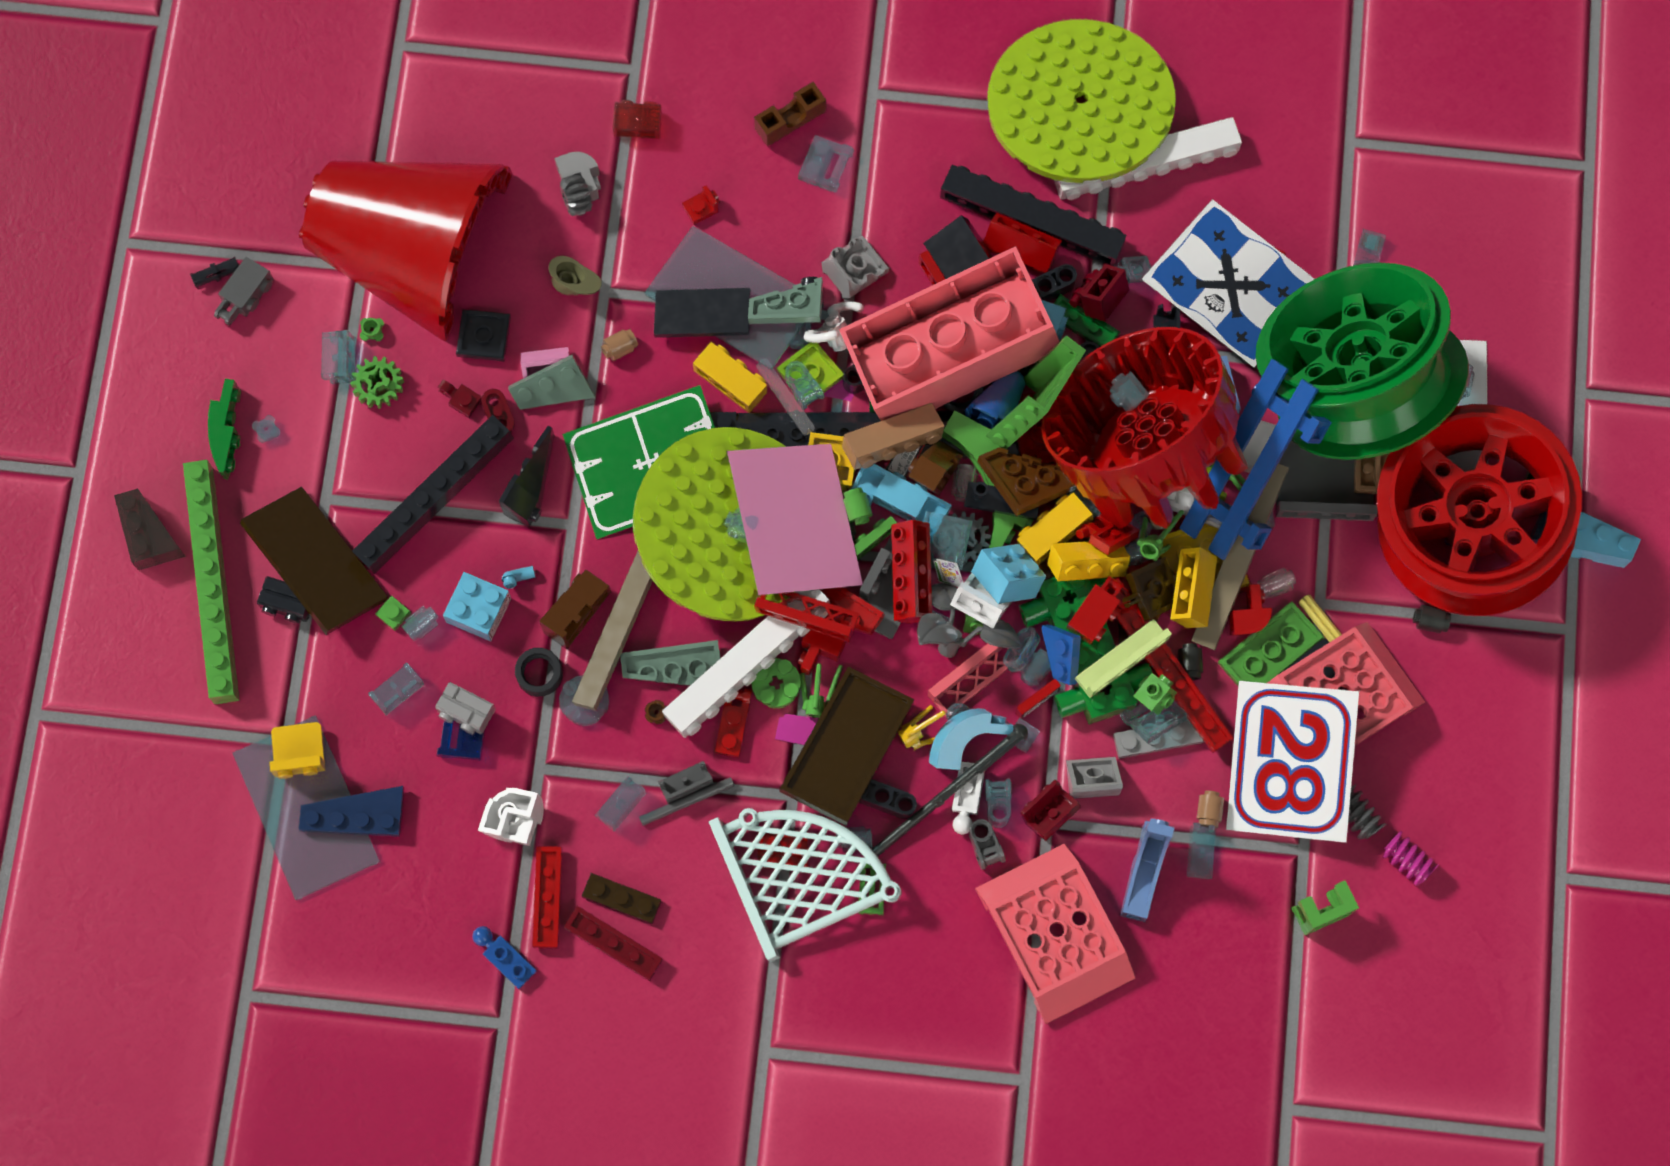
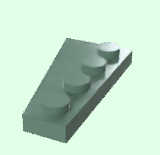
[620,640,720,686]

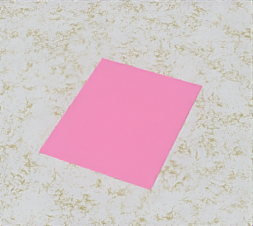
[727,444,863,595]

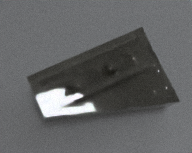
[114,488,186,571]

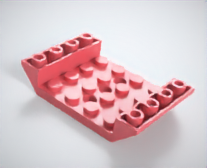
[1268,622,1425,746]
[975,844,1135,1024]

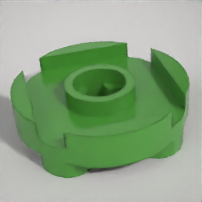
[752,658,801,709]

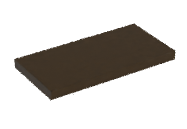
[240,486,388,635]
[779,666,914,826]

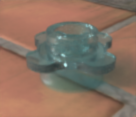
[252,415,280,443]

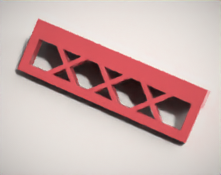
[927,644,1022,718]

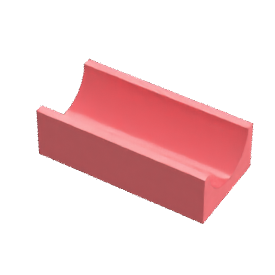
[839,246,1060,421]

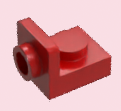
[682,185,720,225]

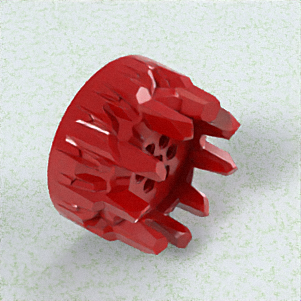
[1041,327,1248,529]

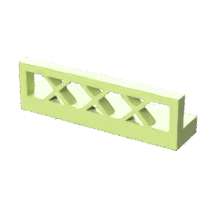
[1075,619,1172,698]

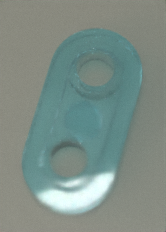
[1003,627,1040,672]

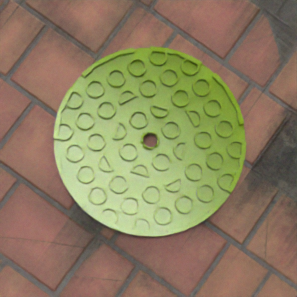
[987,19,1175,183]
[633,427,789,621]

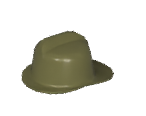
[549,256,601,295]

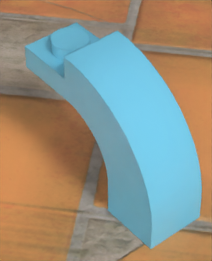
[929,708,1013,770]

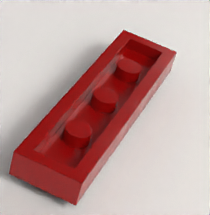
[532,846,562,948]

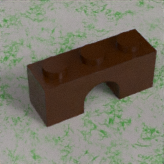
[754,82,826,147]

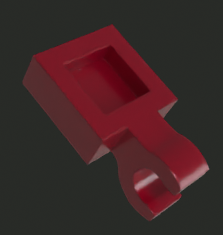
[438,379,482,418]

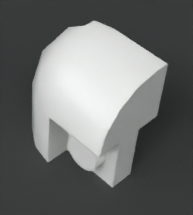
[478,788,544,846]

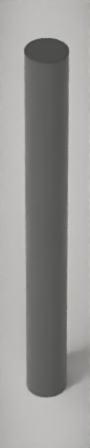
[639,777,734,826]

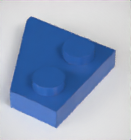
[1042,624,1081,685]

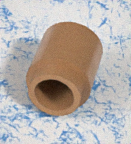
[601,329,638,361]
[1196,791,1224,829]

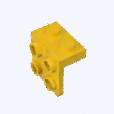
[269,722,325,779]

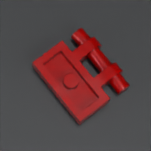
[1076,514,1140,555]

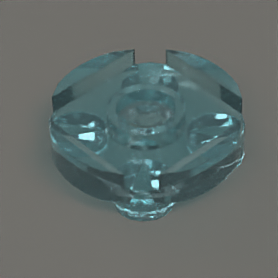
[559,676,609,726]

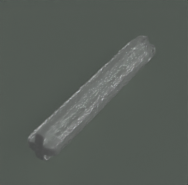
[756,359,815,435]

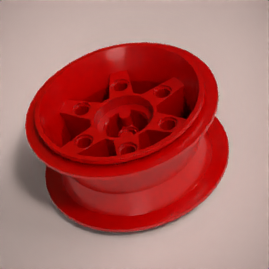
[1377,404,1582,616]

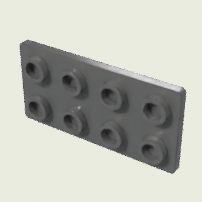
[859,535,935,639]

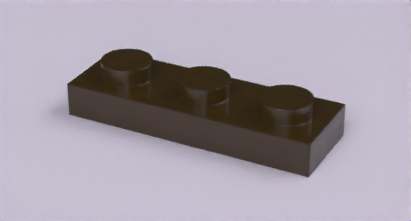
[582,873,661,924]

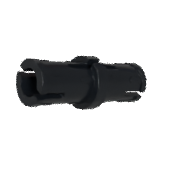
[190,257,239,288]

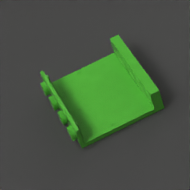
[986,335,1086,449]

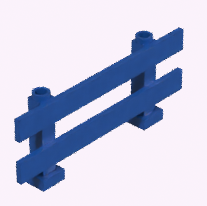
[1180,359,1332,560]

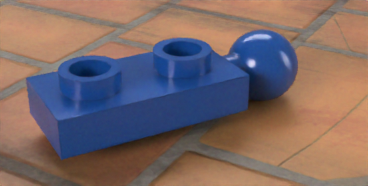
[472,926,537,989]

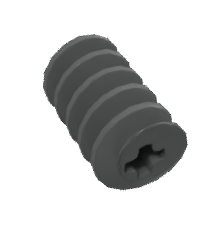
[1348,784,1387,840]

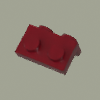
[1020,779,1081,841]

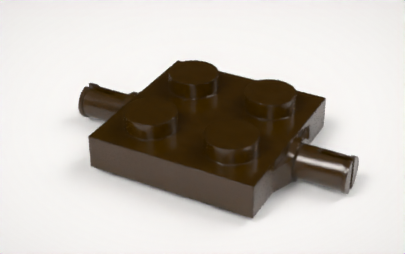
[1123,557,1177,621]

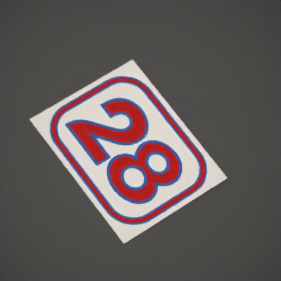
[1226,681,1359,842]

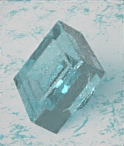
[1013,718,1040,753]

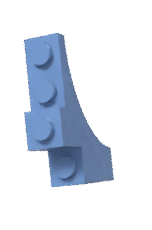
[1120,819,1174,922]

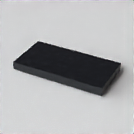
[654,288,751,338]

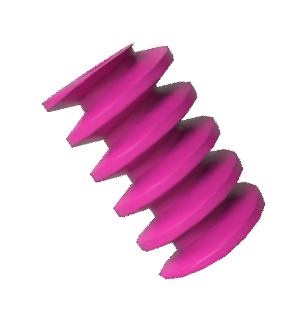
[1383,831,1439,886]

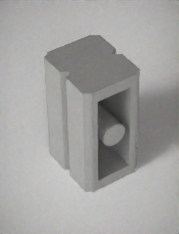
[435,682,496,735]

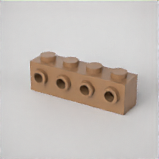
[842,403,944,470]

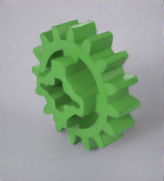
[350,356,404,409]

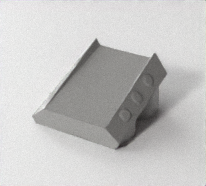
[821,236,889,298]

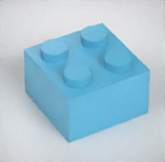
[971,544,1046,604]

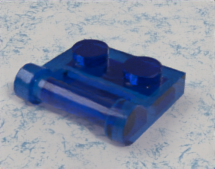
[436,720,485,761]

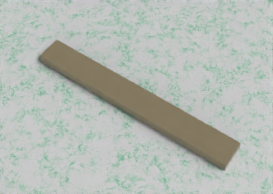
[1191,464,1289,650]
[572,551,653,711]

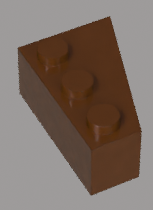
[908,440,964,496]

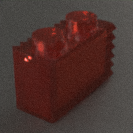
[612,100,662,139]

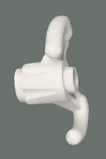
[804,302,864,351]

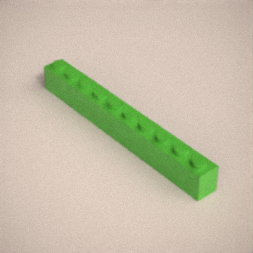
[183,460,239,705]

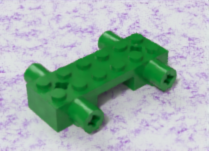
[1019,577,1153,725]

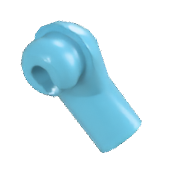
[502,566,536,589]

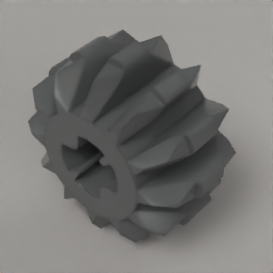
[560,174,592,216]

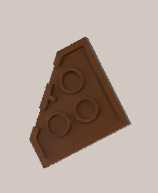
[977,447,1077,516]

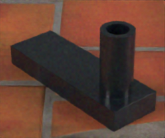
[964,481,1039,520]

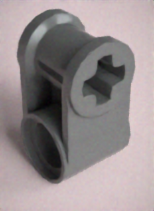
[969,819,1006,870]

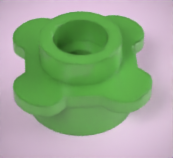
[360,318,384,341]

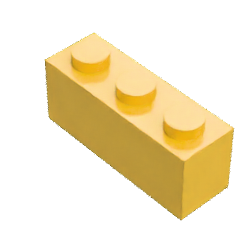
[693,342,767,413]
[1017,492,1093,565]
[1047,541,1130,581]
[1171,547,1217,628]

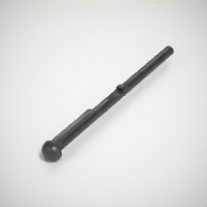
[871,724,1028,857]

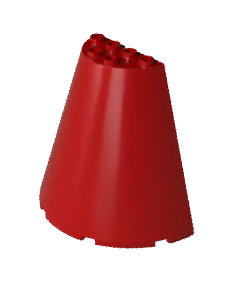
[299,161,513,341]

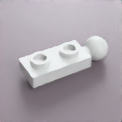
[952,762,985,835]

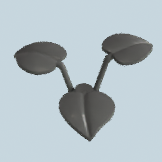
[917,583,1021,658]

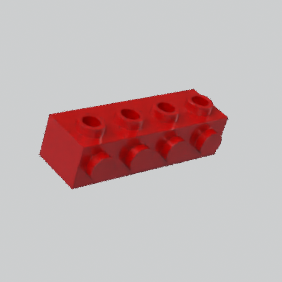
[891,520,932,624]

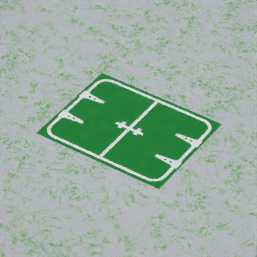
[563,385,715,539]

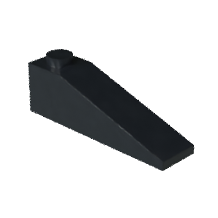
[499,426,554,527]

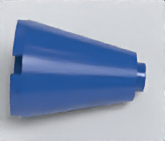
[965,371,1026,429]

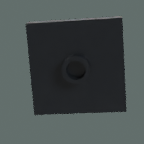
[456,309,511,362]

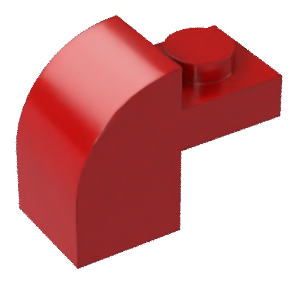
[1229,584,1272,636]
[798,630,847,676]

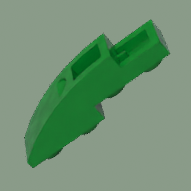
[208,379,241,480]

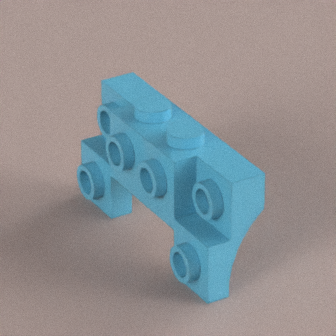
[851,464,952,547]

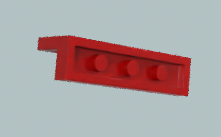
[754,592,859,642]

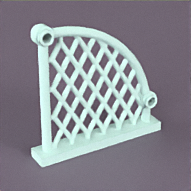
[708,808,902,962]

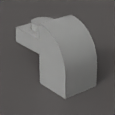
[555,152,601,201]

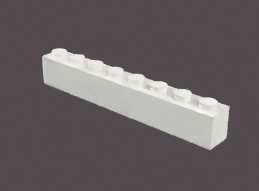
[1054,117,1242,200]
[662,589,830,738]

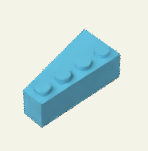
[1530,512,1641,568]

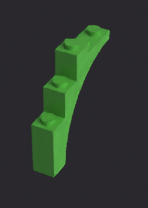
[942,410,1033,548]

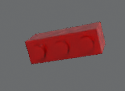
[983,213,1062,273]

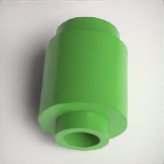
[843,488,873,525]

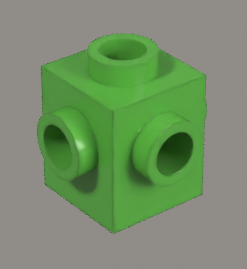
[1134,673,1177,715]

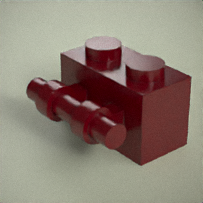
[1069,264,1130,321]

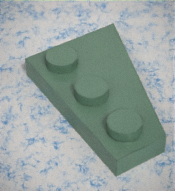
[748,277,823,324]
[508,354,595,409]

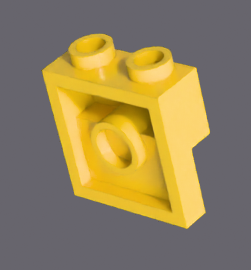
[809,432,855,493]

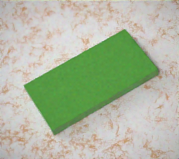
[1218,601,1325,687]

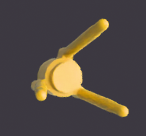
[898,705,946,750]

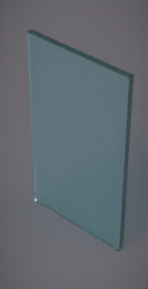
[644,226,804,370]
[233,715,380,900]

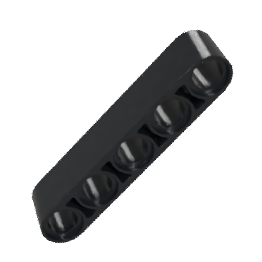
[859,779,917,819]

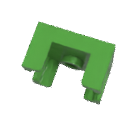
[1292,880,1359,936]

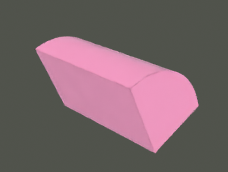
[521,347,570,379]

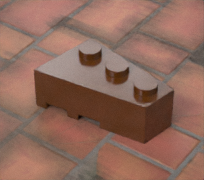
[539,570,611,649]

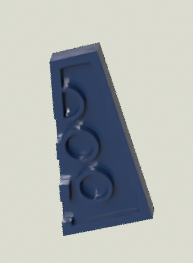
[298,786,404,837]

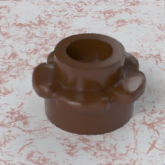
[645,700,667,724]

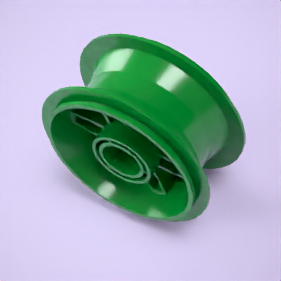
[1255,263,1469,460]

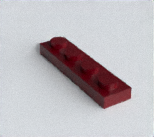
[564,906,663,981]

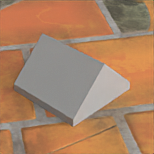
[1066,757,1123,799]

